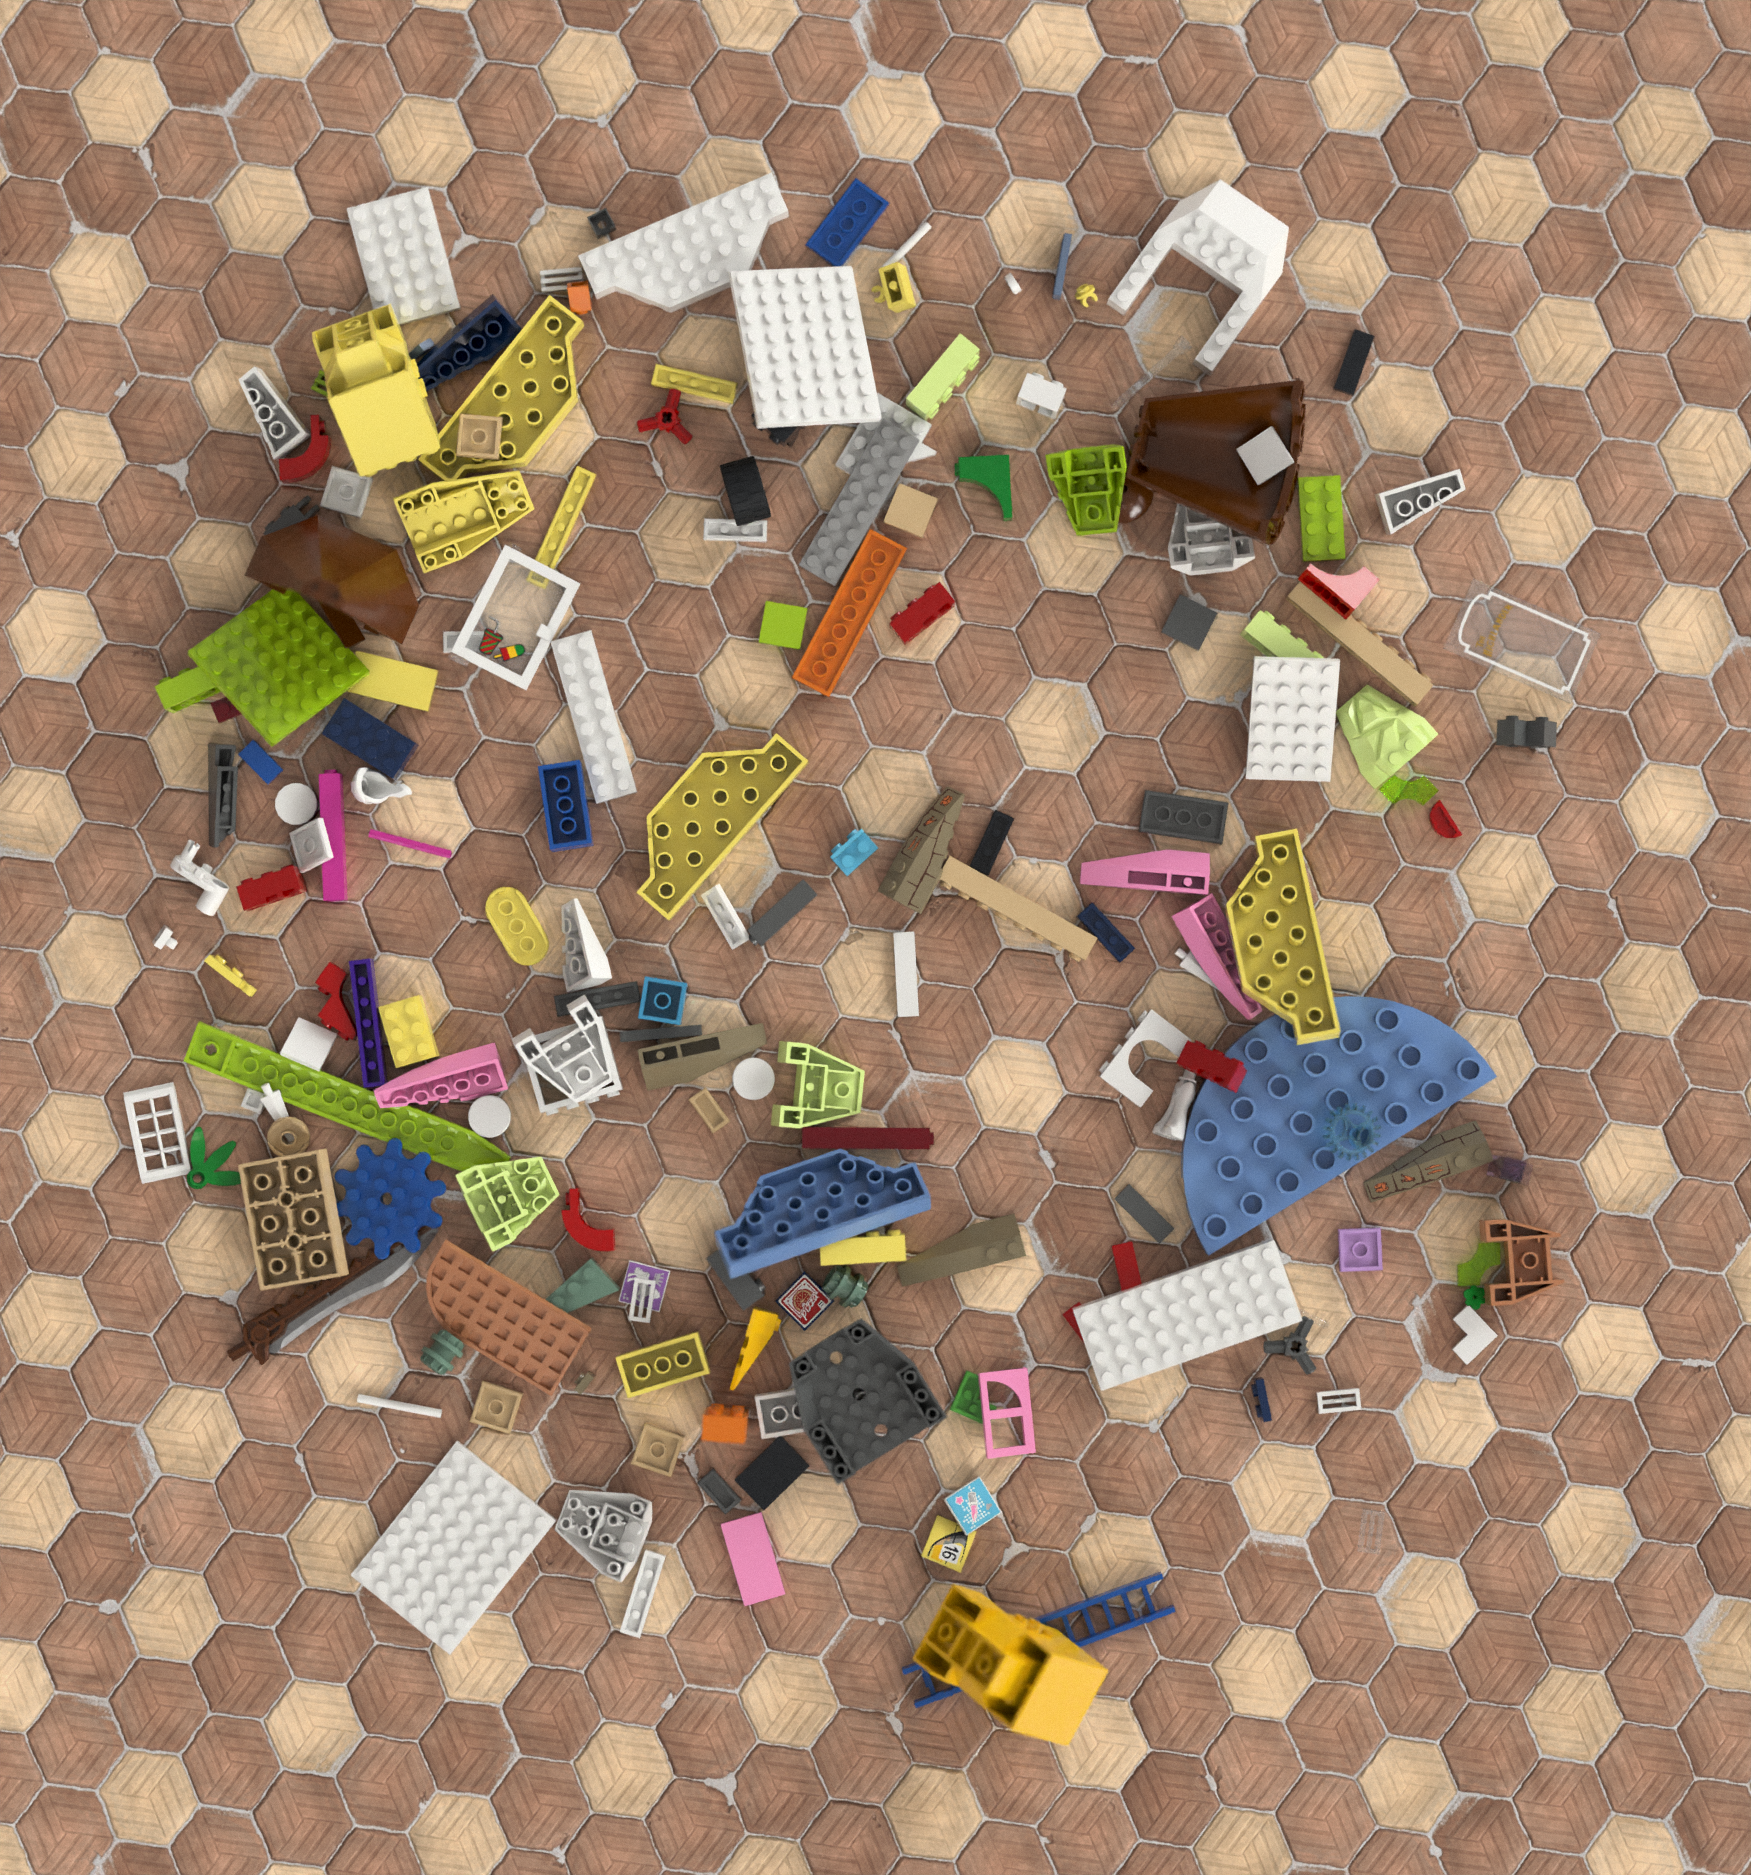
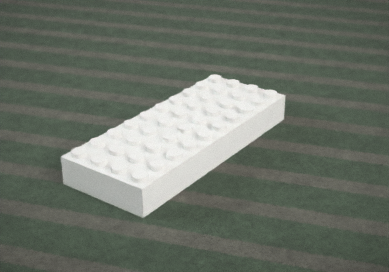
[1072,1238,1303,1391]

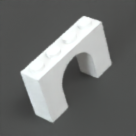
[1099,1009,1192,1108]

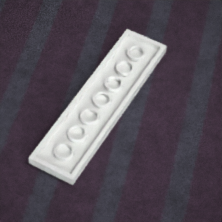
[551,630,637,804]

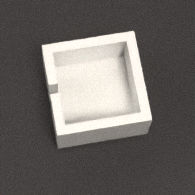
[1016,372,1066,420]

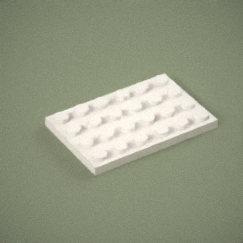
[346,187,461,325]
[1245,656,1340,782]

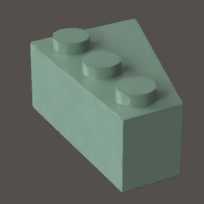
[545,1257,621,1313]

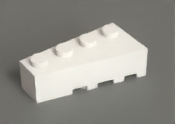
[1375,469,1465,535]

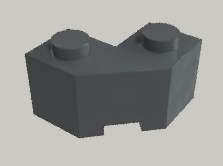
[1496,716,1557,748]

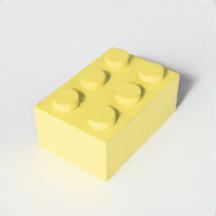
[378,995,439,1068]

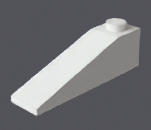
[561,898,612,993]

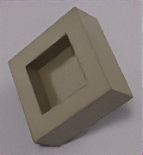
[574,1371,595,1395]

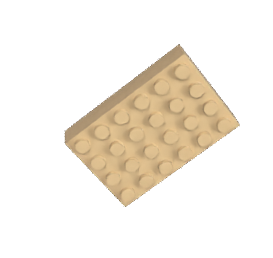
[238,1149,349,1291]

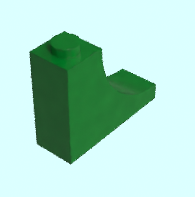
[954,455,1012,521]

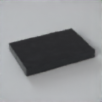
[735,1436,810,1510]

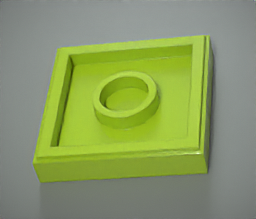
[759,601,807,650]

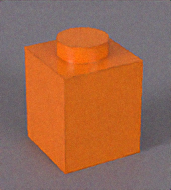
[567,280,592,315]

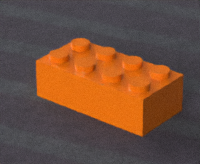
[701,1403,749,1444]

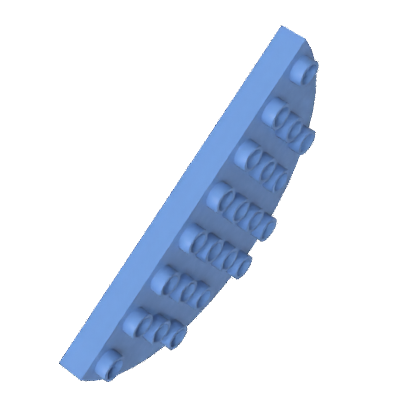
[1181,996,1497,1256]

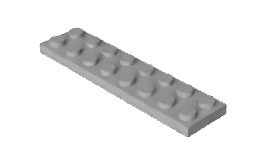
[799,419,920,586]

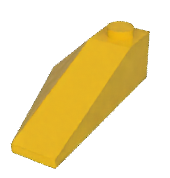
[730,1306,782,1391]

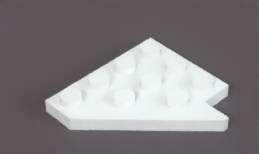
[835,393,937,475]

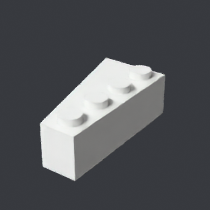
[238,366,311,461]

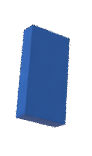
[238,740,283,785]

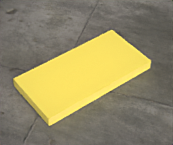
[346,651,438,712]

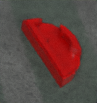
[1429,800,1462,838]

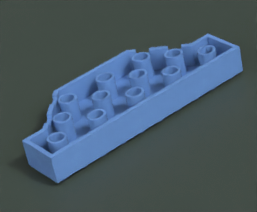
[714,1149,931,1279]

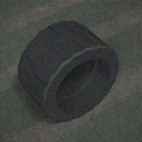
[720,456,771,526]

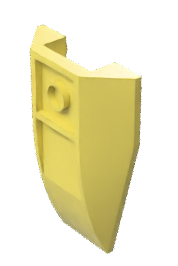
[393,471,534,574]

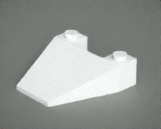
[512,994,613,1103]

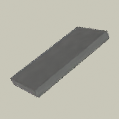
[1138,790,1229,845]

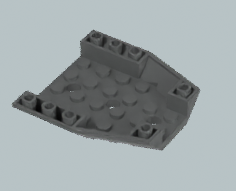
[789,1318,947,1485]

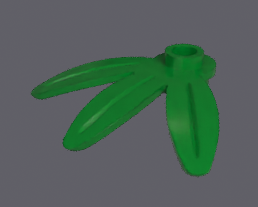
[186,1127,241,1189]

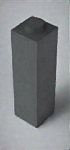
[747,879,818,947]

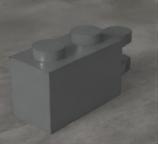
[263,495,320,535]

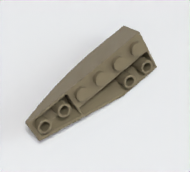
[637,1023,767,1091]

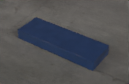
[1077,902,1135,963]

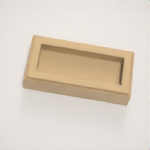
[689,1087,730,1134]

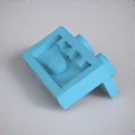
[830,828,878,876]

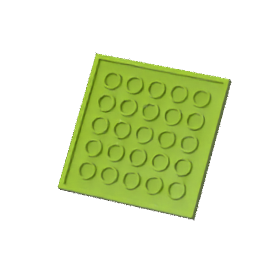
[188,589,370,747]

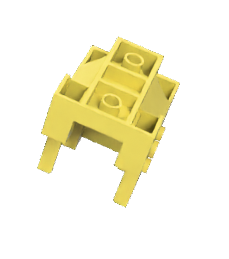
[312,303,441,477]

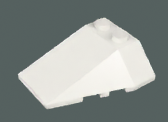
[1168,503,1255,576]

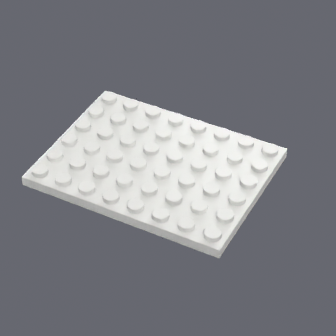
[729,266,882,428]
[351,1440,557,1655]

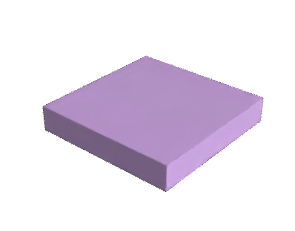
[1338,1227,1383,1272]

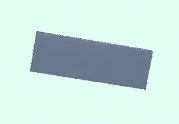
[1052,233,1072,300]

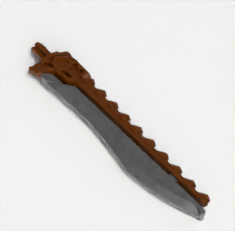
[227,1226,439,1365]

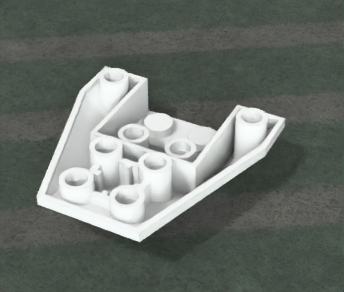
[554,1490,652,1582]

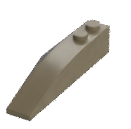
[897,1214,1026,1287]

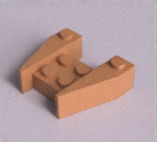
[1479,1219,1564,1306]

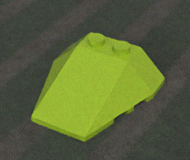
[1045,444,1127,536]

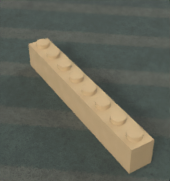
[1285,582,1433,707]
[939,856,1098,962]

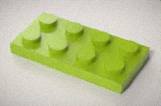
[1297,475,1346,562]

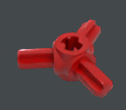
[637,389,693,445]

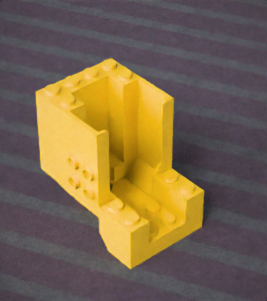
[912,1584,1108,1746]

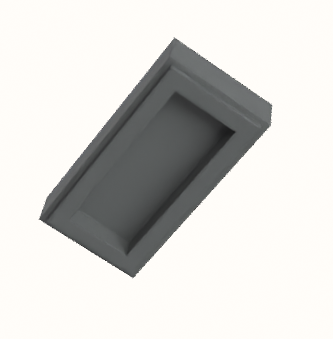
[697,1468,742,1515]

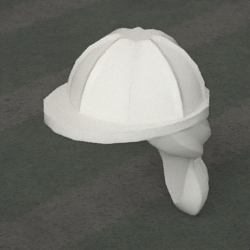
[350,767,412,804]

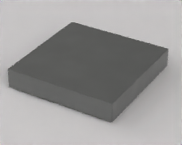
[1161,594,1217,651]

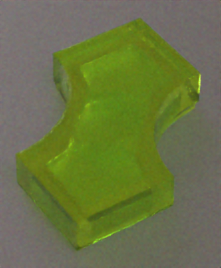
[1378,775,1439,806]
[1457,1243,1500,1286]

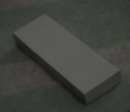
[1114,1184,1174,1244]

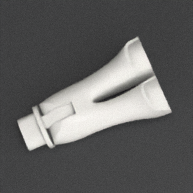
[1152,1069,1197,1141]

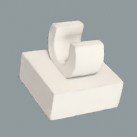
[152,925,178,950]

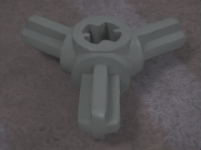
[1263,1316,1316,1375]

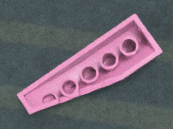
[1172,893,1262,1020]
[374,1043,508,1108]

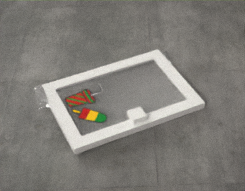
[448,543,580,690]

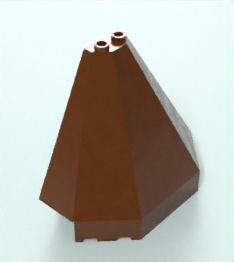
[244,515,419,644]

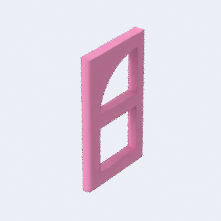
[978,1367,1036,1459]

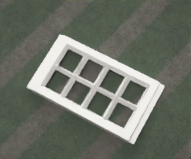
[123,1082,192,1184]

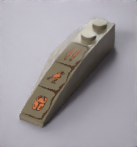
[878,786,965,914]
[1363,1120,1494,1202]

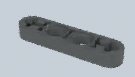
[619,1025,702,1042]

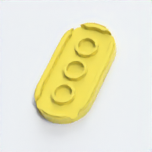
[485,887,549,966]

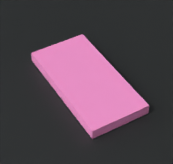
[720,1512,785,1606]

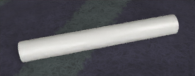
[882,222,931,267]

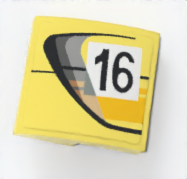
[921,1515,977,1573]

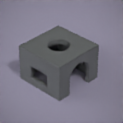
[587,208,616,239]

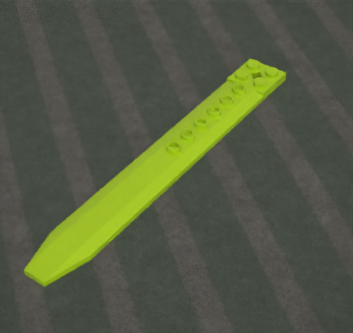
[184,1021,511,1171]

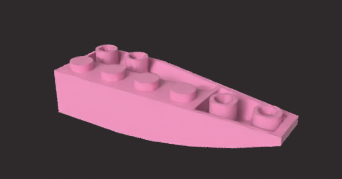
[1080,850,1210,896]

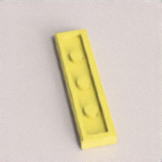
[651,364,738,404]

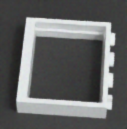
[527,1016,623,1116]

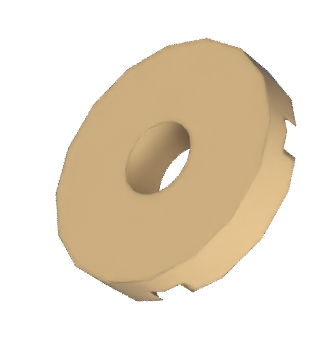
[267,1116,310,1157]

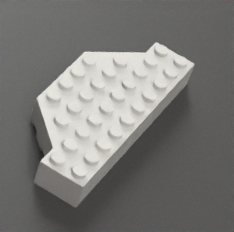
[578,173,789,313]

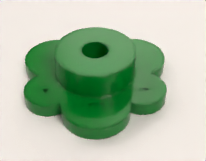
[1463,1285,1485,1310]

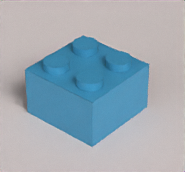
[638,976,688,1025]

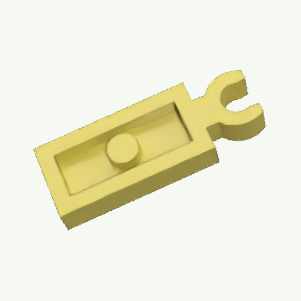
[204,954,257,997]

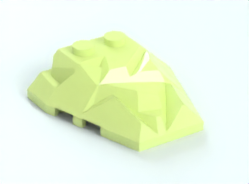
[1336,685,1438,789]
[455,1157,560,1252]

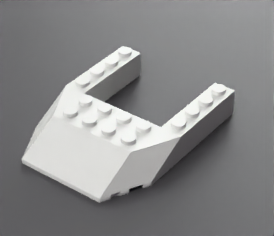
[1107,179,1289,376]

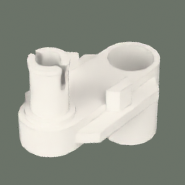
[170,840,229,916]

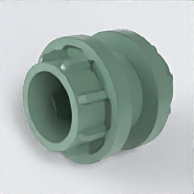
[822,1265,868,1308]
[420,1329,464,1375]

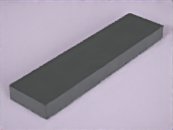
[554,981,641,1017]

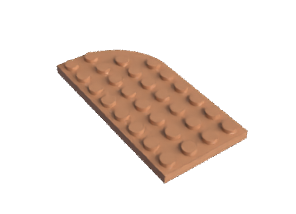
[426,1240,592,1396]

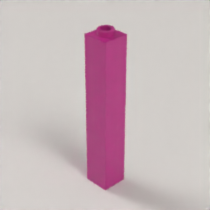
[319,770,348,902]

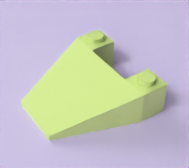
[771,1041,865,1128]

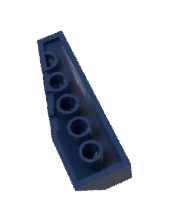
[417,294,522,392]

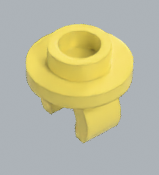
[1075,284,1098,308]

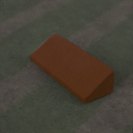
[318,601,366,649]

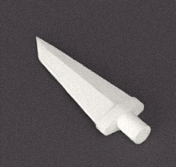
[1174,947,1220,991]
[260,1083,294,1142]

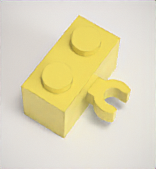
[871,262,916,313]

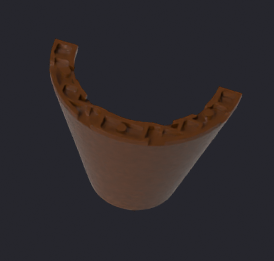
[1125,380,1306,545]

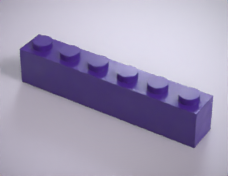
[349,959,388,1088]

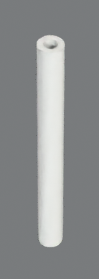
[357,1394,442,1418]

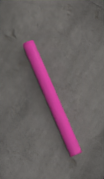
[368,829,452,859]

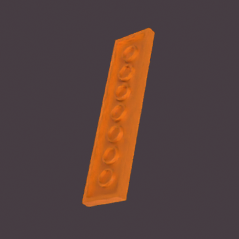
[792,529,907,698]

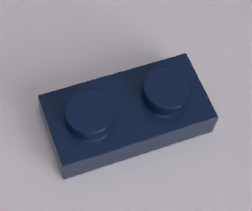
[1251,1377,1272,1422]

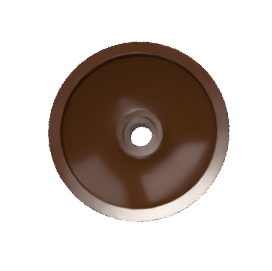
[1118,460,1154,523]

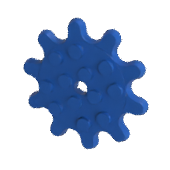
[334,1138,446,1259]

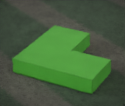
[950,1370,997,1424]

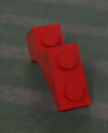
[315,962,358,1041]

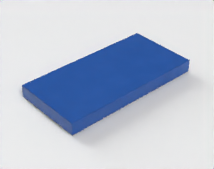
[805,178,889,267]

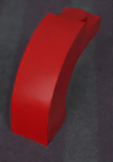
[279,415,331,483]
[561,1188,615,1251]

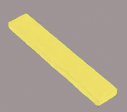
[526,466,596,589]

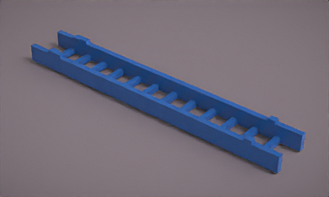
[902,1572,1176,1708]

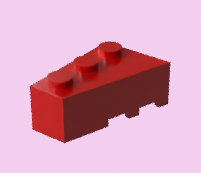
[889,582,955,645]
[236,864,307,911]
[1176,1040,1247,1093]

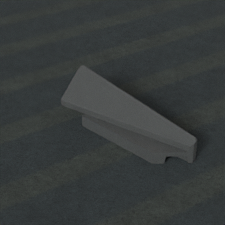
[208,743,238,848]

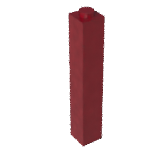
[802,1127,934,1149]

